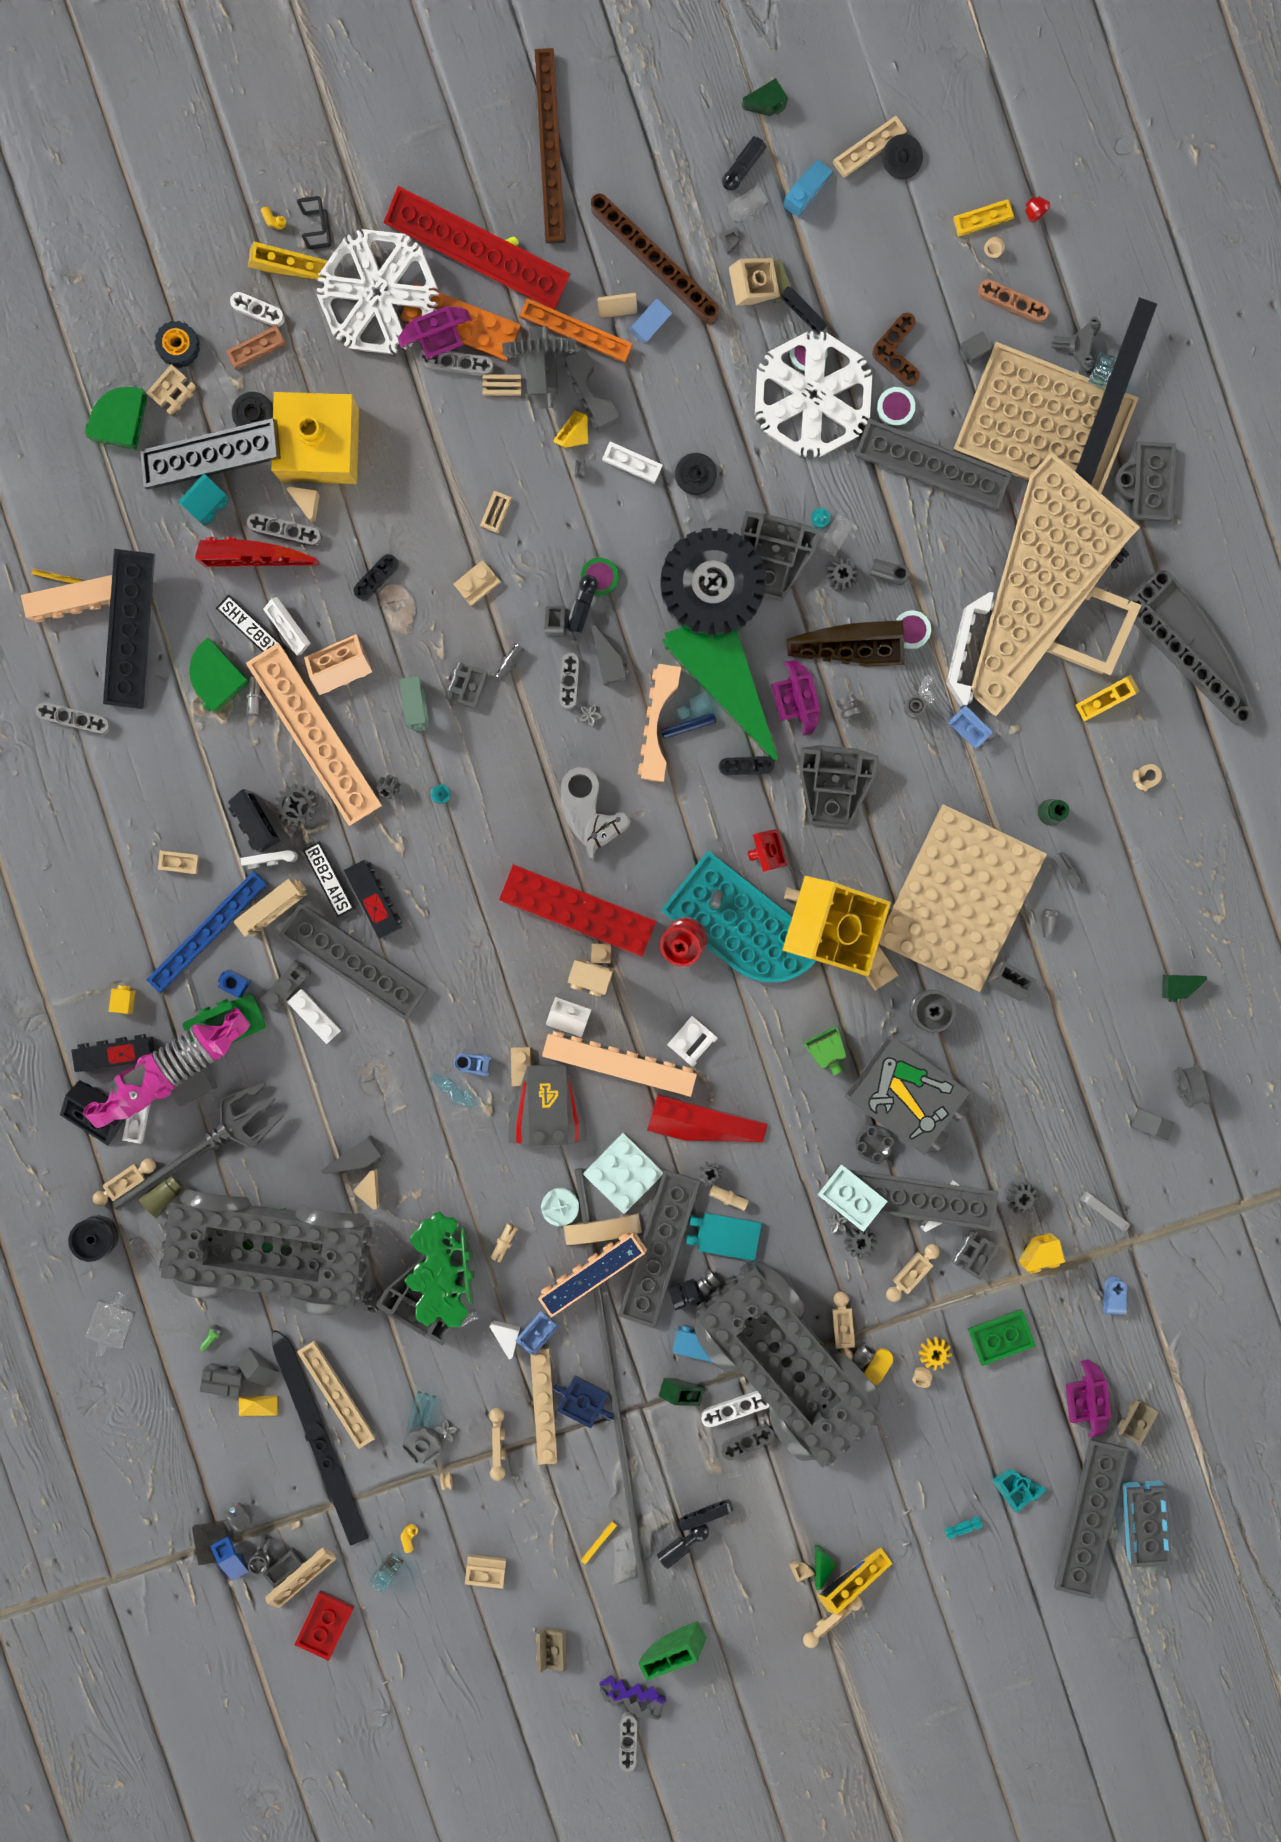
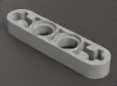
[419,350,494,376]
[247,514,322,546]
[35,702,111,734]

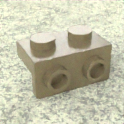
[1118,1399,1160,1446]
[535,1627,567,1672]

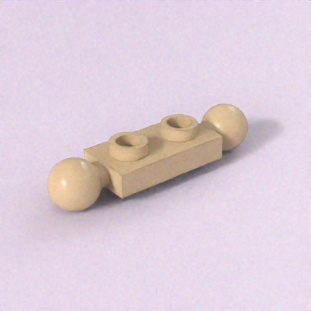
[93,1158,156,1206]
[886,1244,940,1302]
[832,1292,855,1361]
[489,1408,505,1481]
[803,1596,862,1648]

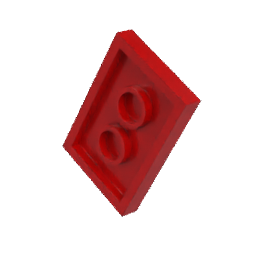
[294,1590,354,1661]

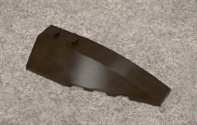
[787,620,904,667]

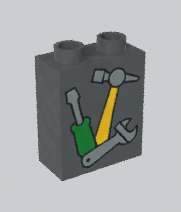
[845,1035,971,1155]

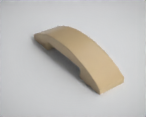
[563,1213,642,1245]

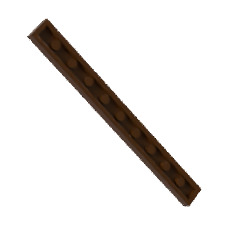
[535,48,565,244]

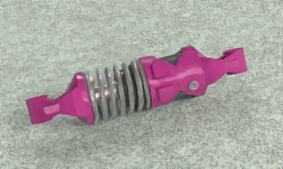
[83,1009,250,1128]

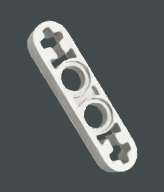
[701,1391,770,1427]

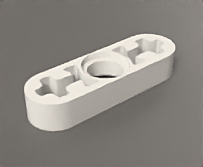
[230,292,285,327]

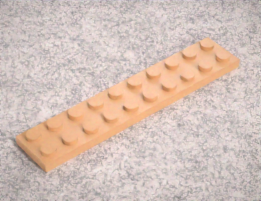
[246,643,383,826]

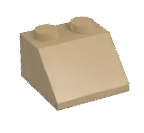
[729,258,780,306]

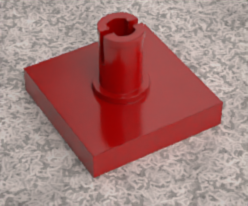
[748,829,788,872]

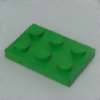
[967,1309,1036,1366]

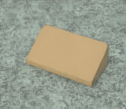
[598,293,637,318]

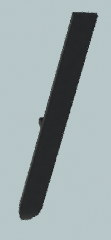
[1075,297,1157,485]
[272,1330,368,1546]

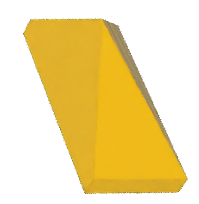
[553,410,588,448]
[239,1395,278,1416]

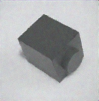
[959,331,992,365]

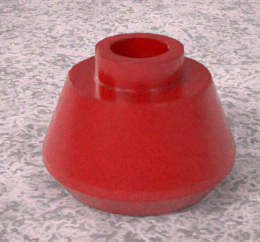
[1025,196,1050,223]

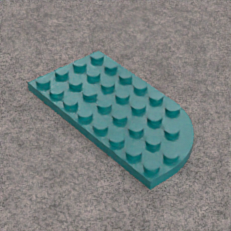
[660,851,816,982]

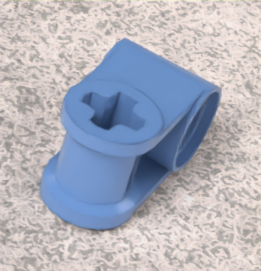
[454,1053,492,1076]
[1103,1276,1127,1315]

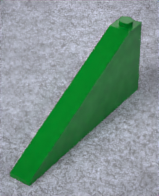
[662,628,778,761]

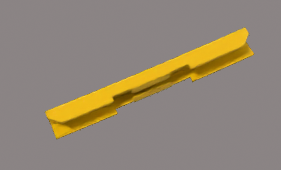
[30,569,82,584]
[581,1521,617,1564]

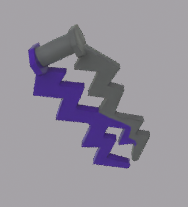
[599,1675,666,1720]

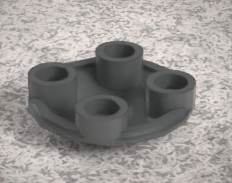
[856,1125,894,1163]

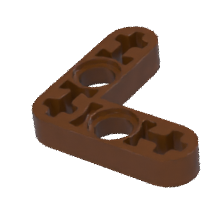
[872,312,920,387]

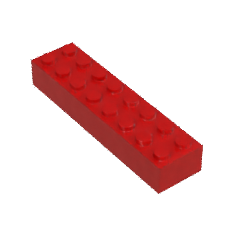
[499,864,656,957]

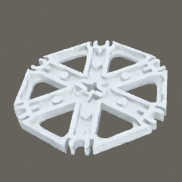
[317,229,439,355]
[754,331,872,458]

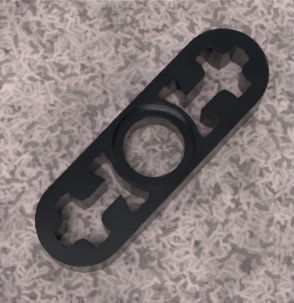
[780,286,827,334]
[353,554,398,601]
[718,756,774,776]
[678,1499,733,1531]

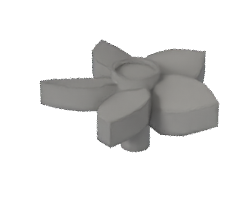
[579,704,602,727]
[825,1210,847,1233]
[434,1420,457,1442]

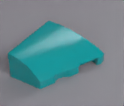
[992,1469,1047,1513]

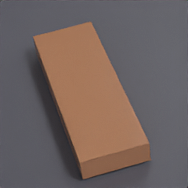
[226,325,286,370]

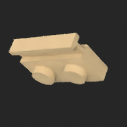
[453,560,501,607]
[864,945,898,991]
[465,1554,507,1589]

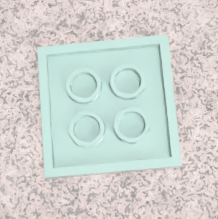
[583,1132,663,1214]

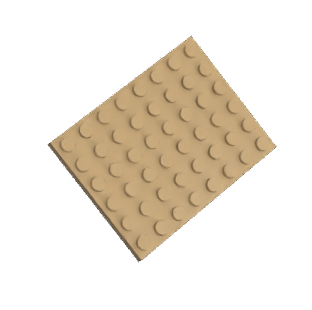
[953,342,1139,494]
[879,804,1047,992]

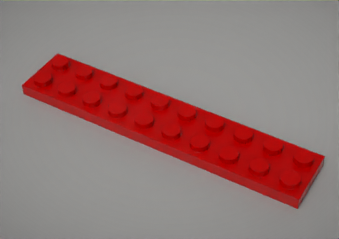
[383,186,571,310]

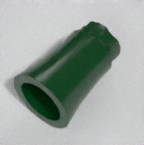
[1038,799,1070,826]

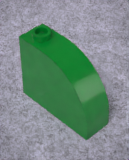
[85,387,148,451]
[189,637,250,713]
[638,1621,707,1681]

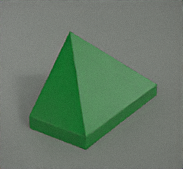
[814,1545,838,1590]

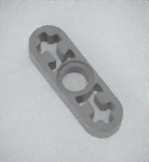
[559,653,579,709]
[1080,1191,1131,1232]
[619,1712,637,1772]

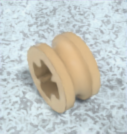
[440,1472,453,1491]

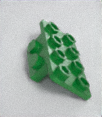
[183,994,266,1056]

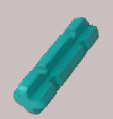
[945,1517,983,1540]

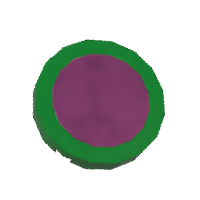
[581,557,619,597]

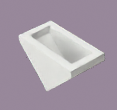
[489,1320,520,1359]

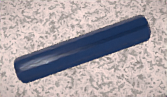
[661,713,716,739]

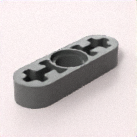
[722,1424,774,1460]

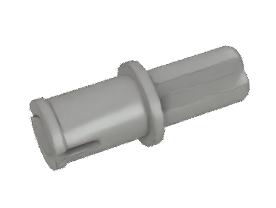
[246,677,262,716]

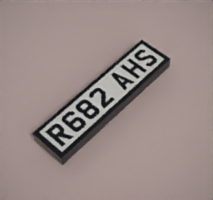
[216,594,286,652]
[302,841,355,918]

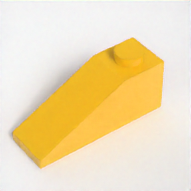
[1076,675,1140,722]

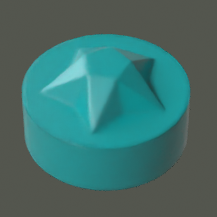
[811,508,830,529]
[430,784,451,804]

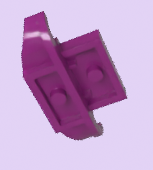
[398,306,472,360]
[771,660,821,736]
[1065,1360,1111,1437]

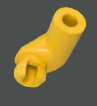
[400,1524,418,1553]

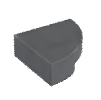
[719,227,739,254]

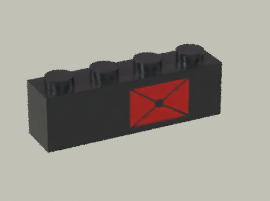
[343,860,402,939]
[71,1034,155,1072]

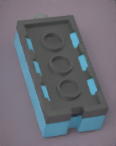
[1122,1480,1172,1574]

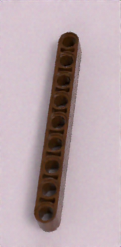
[591,193,719,324]

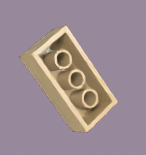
[567,958,613,997]

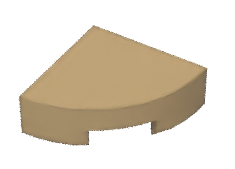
[789,1561,815,1582]

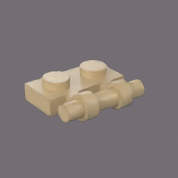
[146,364,197,416]

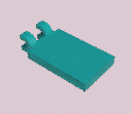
[686,1212,762,1261]

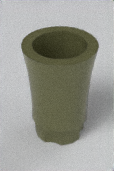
[139,1175,184,1218]

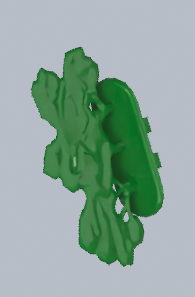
[404,1211,475,1327]

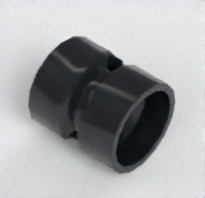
[668,1278,701,1311]

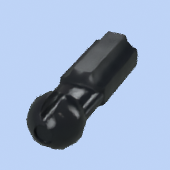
[722,136,767,191]
[566,575,598,633]
[657,1524,709,1569]

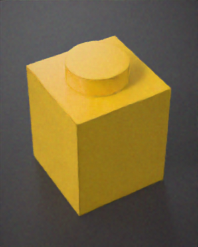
[109,985,136,1014]

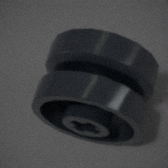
[68,1215,118,1262]

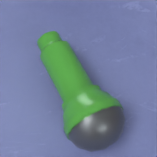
[200,1325,222,1351]

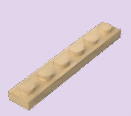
[297,1340,376,1449]
[530,1347,558,1465]

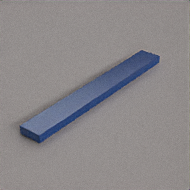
[146,871,268,993]

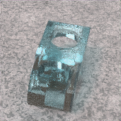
[1088,351,1115,388]
[369,1552,404,1593]

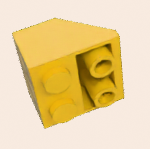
[1018,1233,1065,1273]

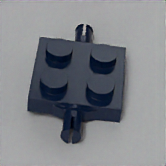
[552,1375,614,1429]

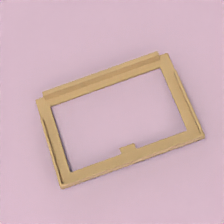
[1046,586,1141,676]

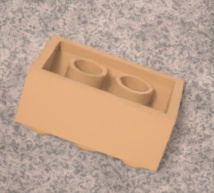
[304,634,372,695]

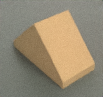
[287,487,320,524]
[353,1168,380,1209]

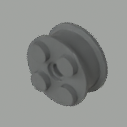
[1174,1063,1210,1109]

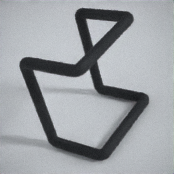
[297,196,332,249]

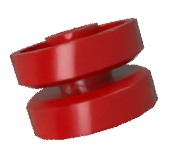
[660,918,708,967]

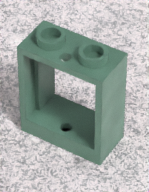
[399,676,430,732]

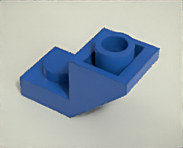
[210,1536,250,1581]

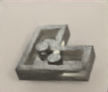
[192,1520,234,1565]

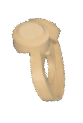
[1133,764,1162,792]

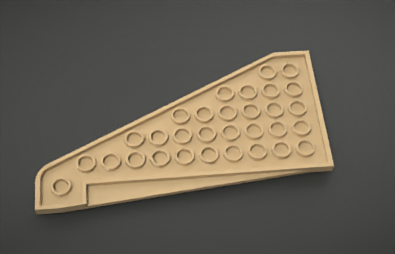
[972,452,1140,717]

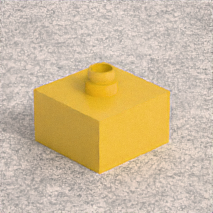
[271,392,359,484]
[782,876,891,977]

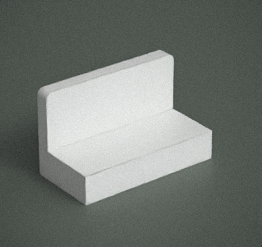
[546,997,591,1037]

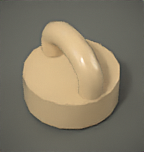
[984,237,1005,258]
[912,1367,933,1388]

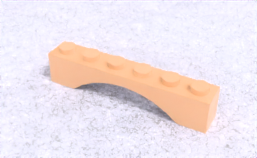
[638,664,681,783]

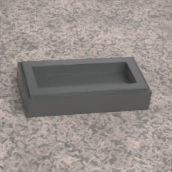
[262,1547,304,1588]

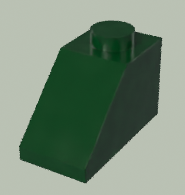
[742,78,788,116]
[1162,975,1207,1002]
[659,1378,705,1406]

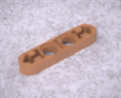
[978,279,1049,323]

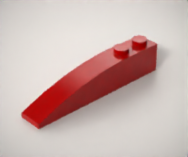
[195,537,319,567]
[647,1093,768,1142]

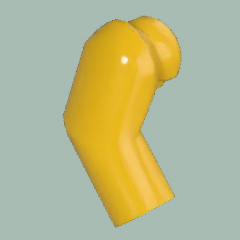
[261,206,286,230]

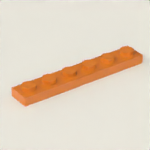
[519,298,633,363]

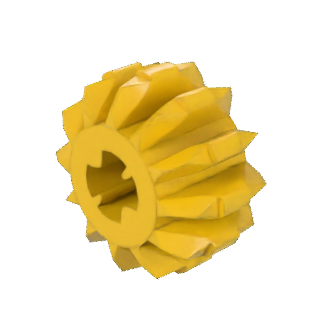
[918,1336,952,1370]

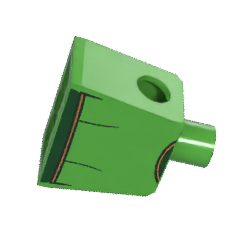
[803,1026,846,1075]

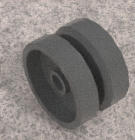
[910,990,956,1032]

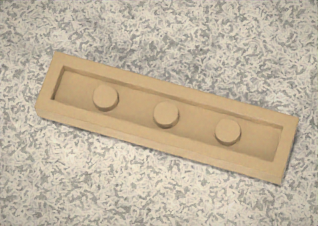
[833,116,907,178]
[265,1548,337,1609]

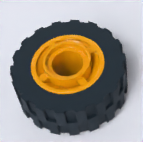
[154,321,200,368]

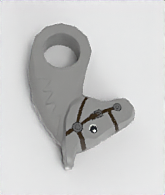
[561,767,631,860]

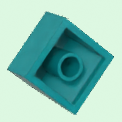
[178,474,230,526]

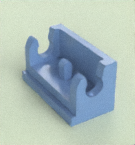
[628,298,672,343]
[948,705,993,749]
[515,1311,559,1355]

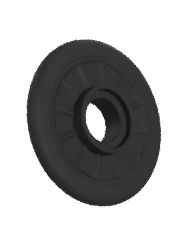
[882,134,923,179]
[232,392,273,427]
[675,453,717,495]

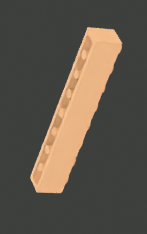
[542,1031,697,1097]

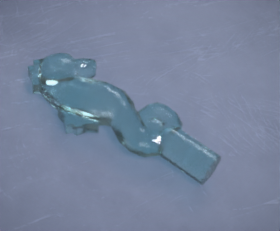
[430,1074,472,1107]

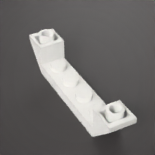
[946,592,995,707]

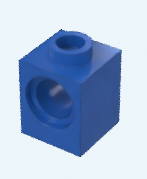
[218,970,251,998]

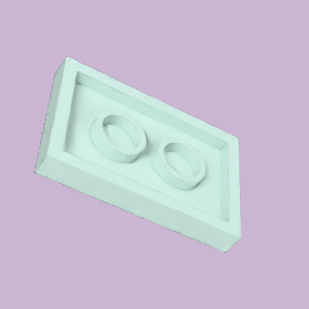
[818,1164,887,1232]

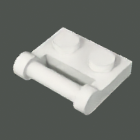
[667,1016,718,1067]

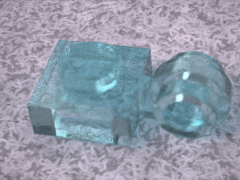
[676,692,714,720]

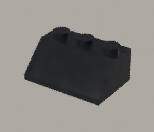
[228,789,281,852]
[60,1080,125,1146]

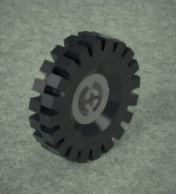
[660,528,766,637]

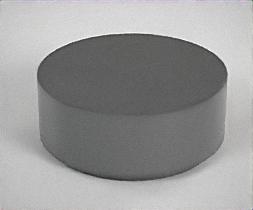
[709,889,723,909]

